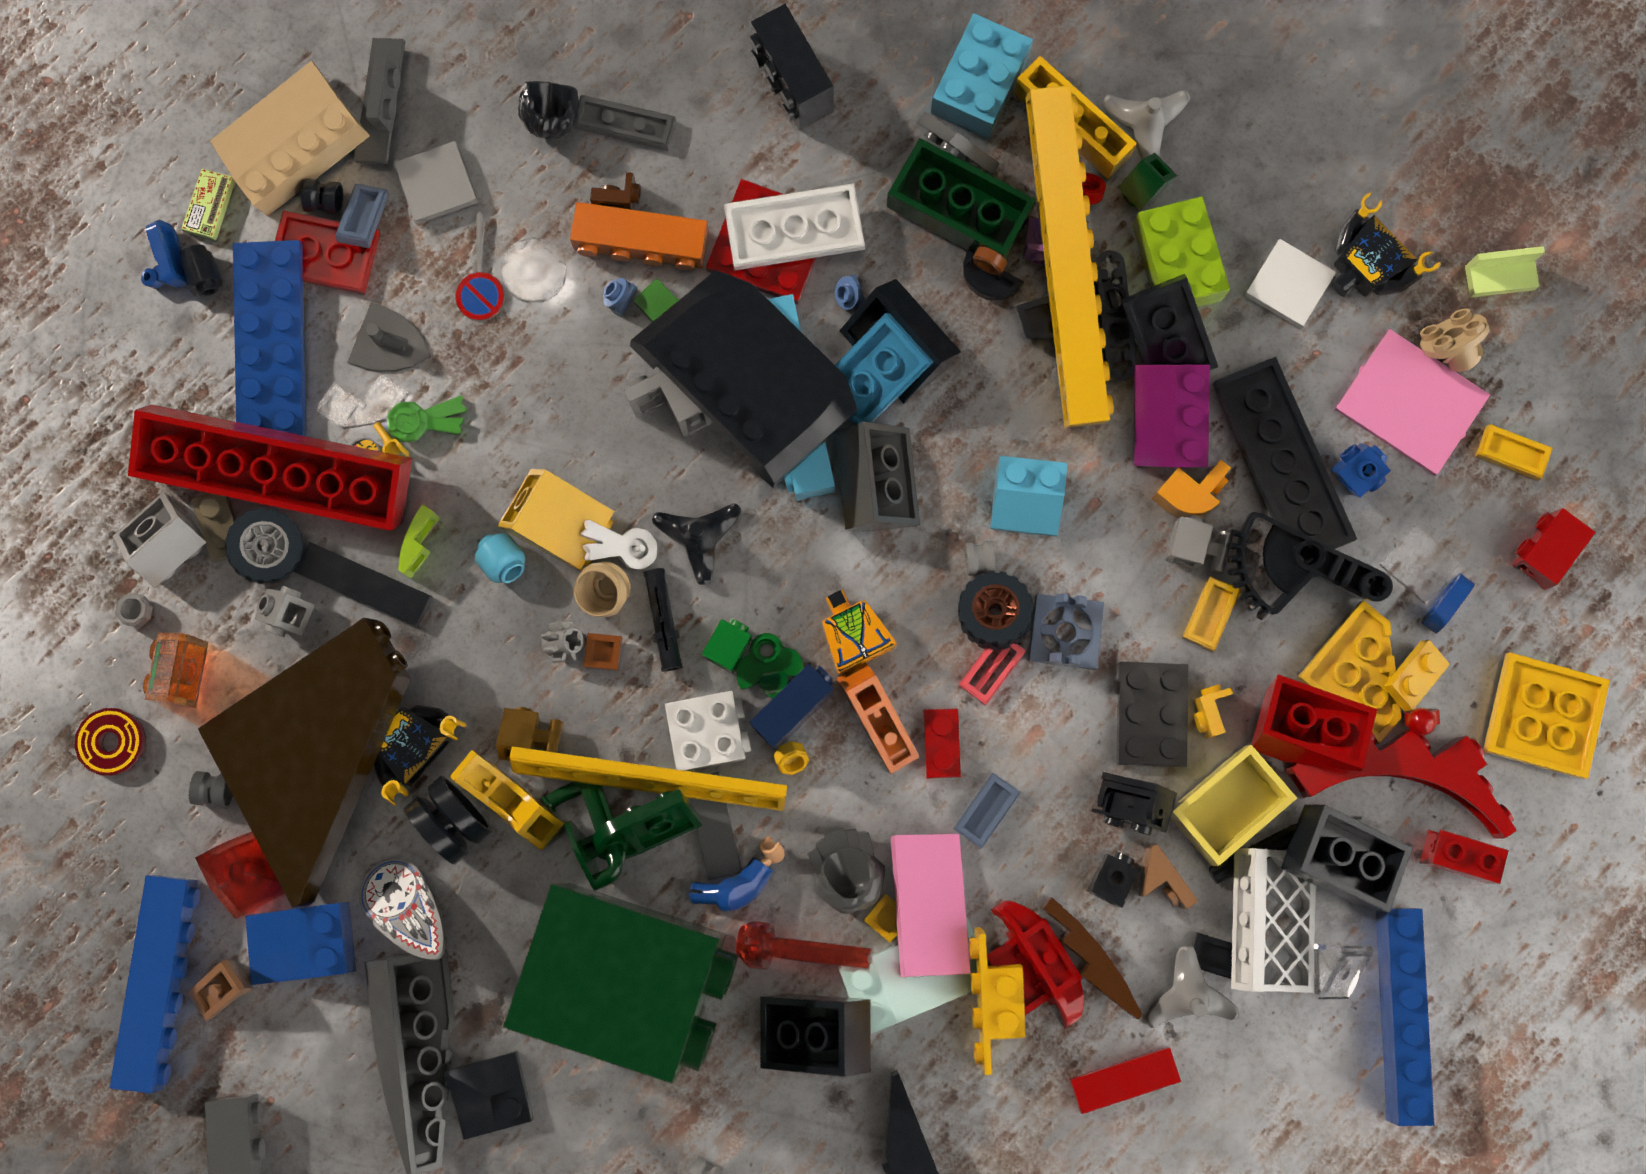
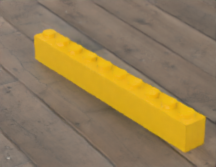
[1025,85,1114,428]

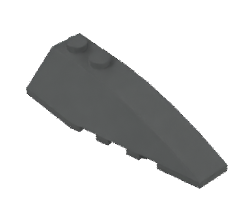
[365,949,455,1174]

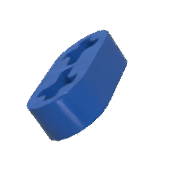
[1421,573,1475,634]

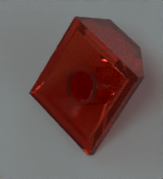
[195,832,285,919]

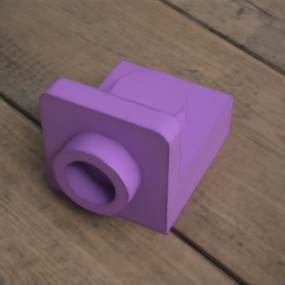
[1023,217,1045,266]

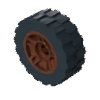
[958,571,1033,650]

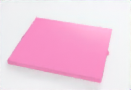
[1334,329,1490,476]

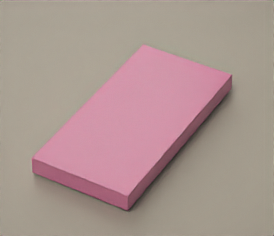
[891,834,971,977]

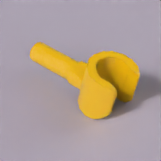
[373,422,409,457]

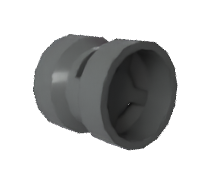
[189,771,233,809]

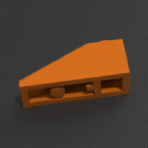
[836,662,920,774]

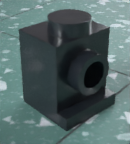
[1087,851,1140,908]

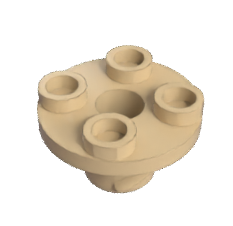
[1420,309,1489,372]

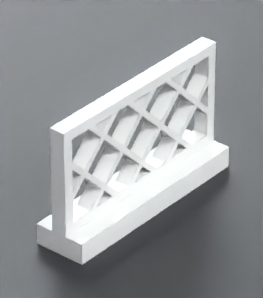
[1231,848,1316,993]

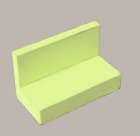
[1465,246,1545,298]

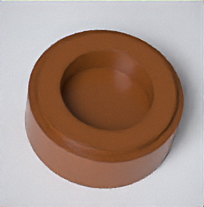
[972,246,1007,275]

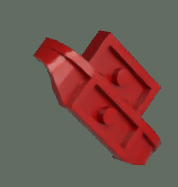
[987,900,1084,1029]

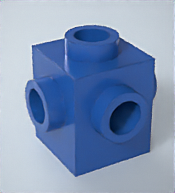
[1330,443,1391,498]

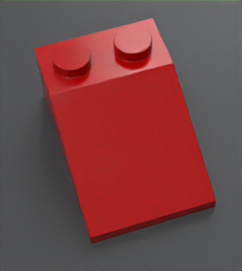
[1251,674,1377,772]

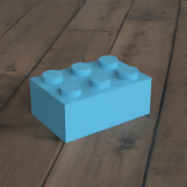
[931,13,1033,139]

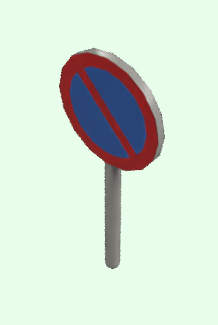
[455,212,505,321]

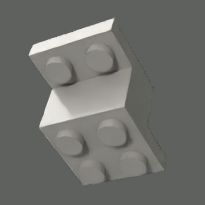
[624,369,713,438]

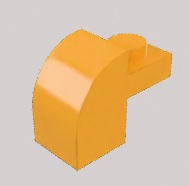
[1152,460,1231,518]

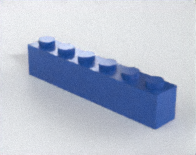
[109,875,200,1094]
[1376,908,1435,1126]

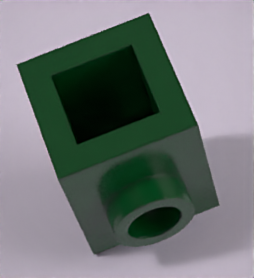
[1118,153,1178,210]

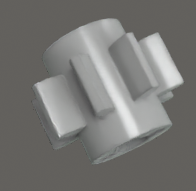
[541,621,584,663]

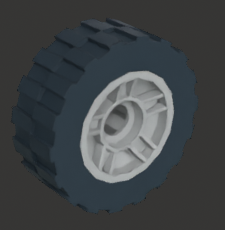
[225,507,303,584]

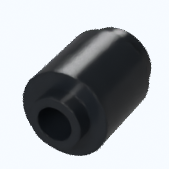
[179,245,223,297]

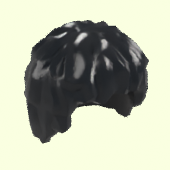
[518,81,579,140]

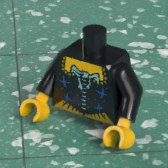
[1331,192,1441,297]
[374,705,466,806]

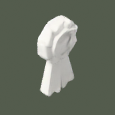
[581,520,657,570]

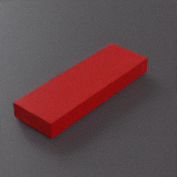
[1069,1047,1181,1114]

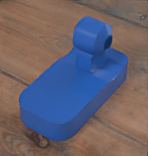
[141,219,187,289]

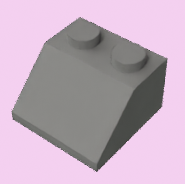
[113,491,206,588]

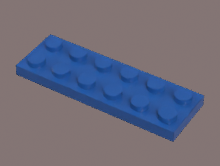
[233,240,307,436]

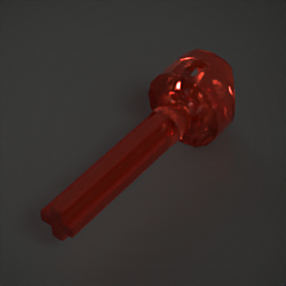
[736,921,873,970]

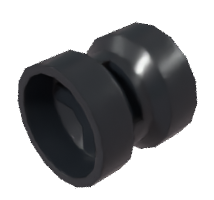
[301,179,344,215]

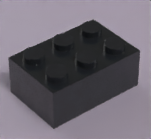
[749,4,834,130]
[1280,804,1413,913]
[760,993,871,1077]

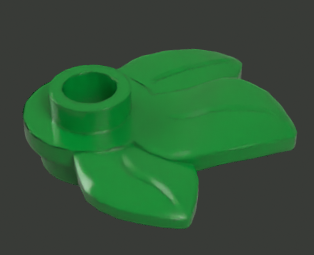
[737,633,804,699]

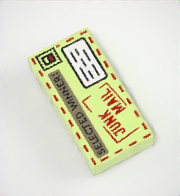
[181,168,235,241]

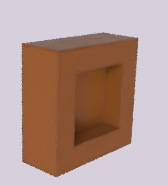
[583,633,623,671]

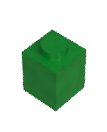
[701,618,752,674]

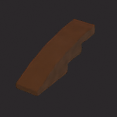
[1040,897,1142,1020]

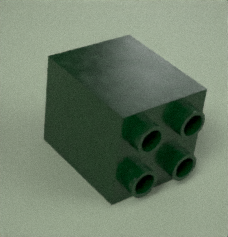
[503,883,739,1084]

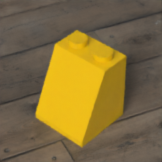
[498,469,615,570]

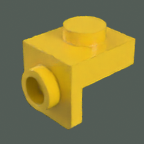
[1193,684,1234,739]

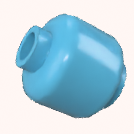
[475,533,526,583]

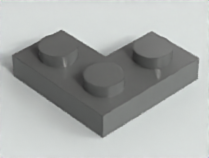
[917,111,1000,174]

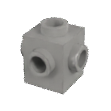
[255,586,315,637]

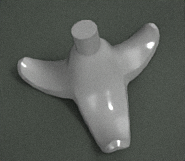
[1103,90,1190,159]
[1146,946,1239,1028]

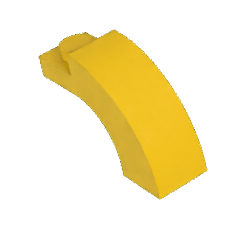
[450,750,564,851]

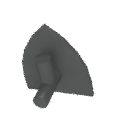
[347,302,431,372]

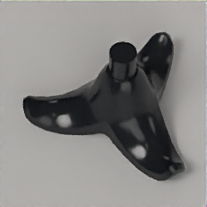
[652,503,741,585]

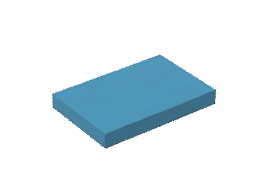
[835,313,933,424]

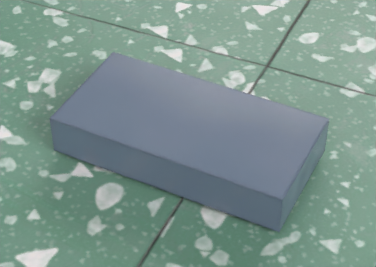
[335,183,389,248]
[953,773,1021,849]

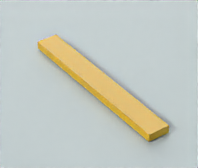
[509,746,787,811]

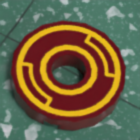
[74,708,146,776]

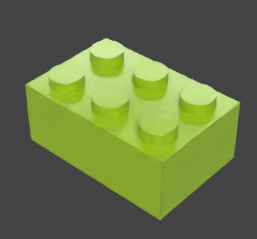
[1132,196,1230,307]

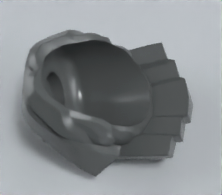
[807,828,885,914]

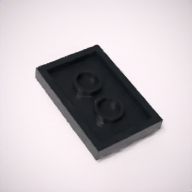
[1121,274,1219,370]
[1117,662,1188,767]

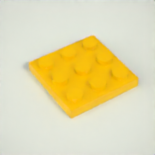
[1483,652,1610,780]

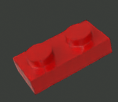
[923,709,961,779]

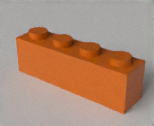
[570,202,709,271]

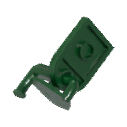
[541,782,702,891]

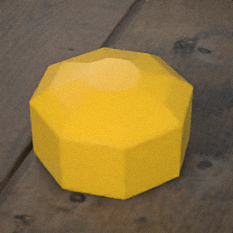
[773,741,810,775]

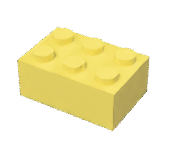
[1170,745,1297,866]

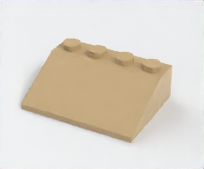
[210,60,370,216]

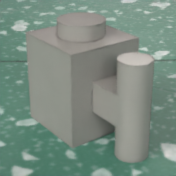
[1165,515,1233,574]

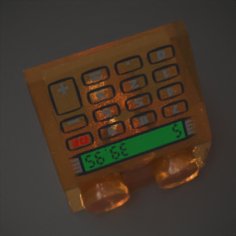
[143,632,209,708]

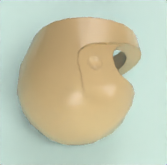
[574,561,631,617]

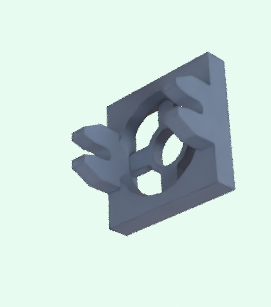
[1028,593,1104,670]

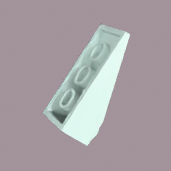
[839,917,976,1034]

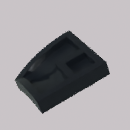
[444,1051,534,1140]

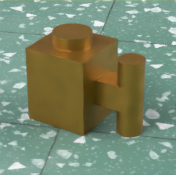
[496,707,563,761]

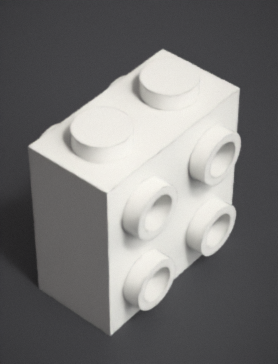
[665,691,751,771]

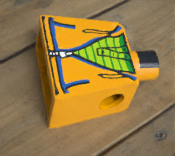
[822,590,897,676]

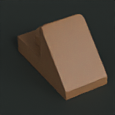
[1139,844,1199,909]
[187,959,254,1021]

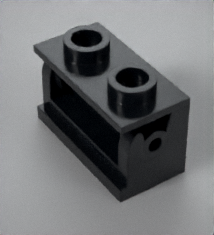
[1091,772,1177,835]

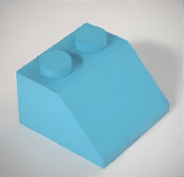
[990,456,1068,536]

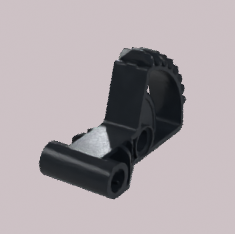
[1226,512,1393,620]

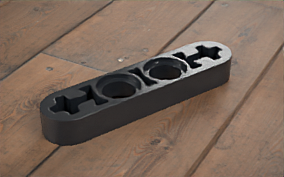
[1094,250,1137,381]

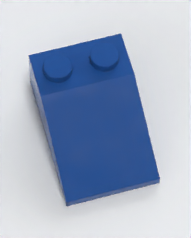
[245,902,356,985]

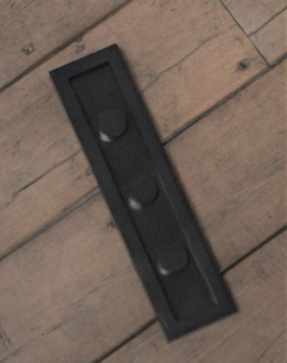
[295,542,433,627]

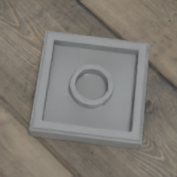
[394,141,478,225]

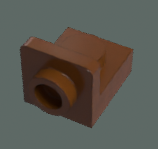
[590,172,641,210]

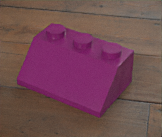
[1134,364,1210,467]

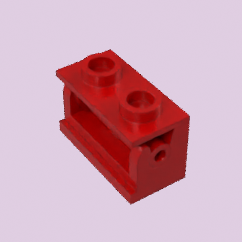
[1512,508,1596,590]
[1420,829,1509,884]

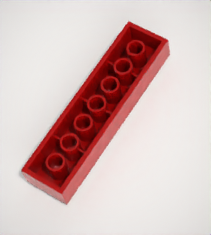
[128,404,412,531]

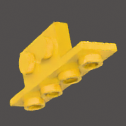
[969,927,1026,1075]

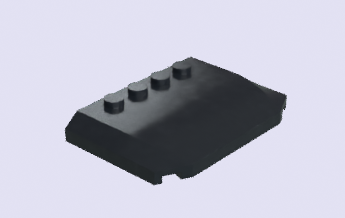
[630,270,858,488]

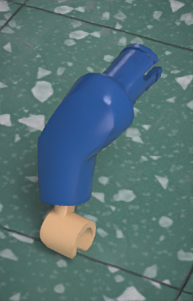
[689,837,785,912]

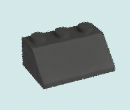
[835,422,920,532]

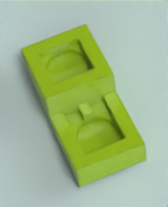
[398,504,440,579]

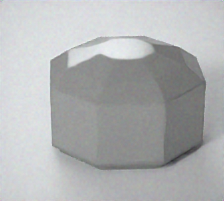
[115,593,153,627]

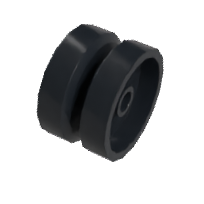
[404,776,492,865]

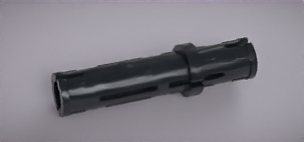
[643,568,683,672]

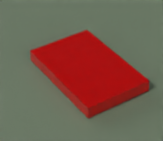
[275,210,381,295]

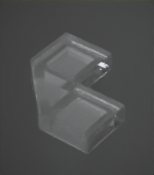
[315,374,410,430]

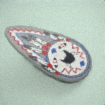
[359,858,445,961]

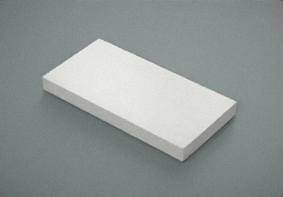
[724,183,865,270]

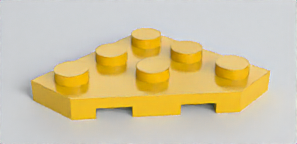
[1297,600,1402,744]

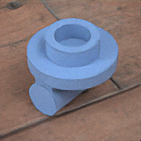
[835,275,865,310]
[603,278,638,317]

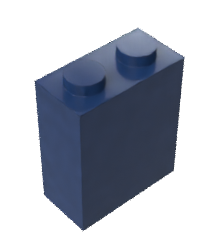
[749,664,834,751]

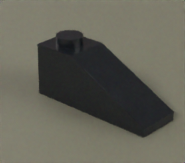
[882,1070,939,1174]

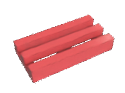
[958,643,1026,706]

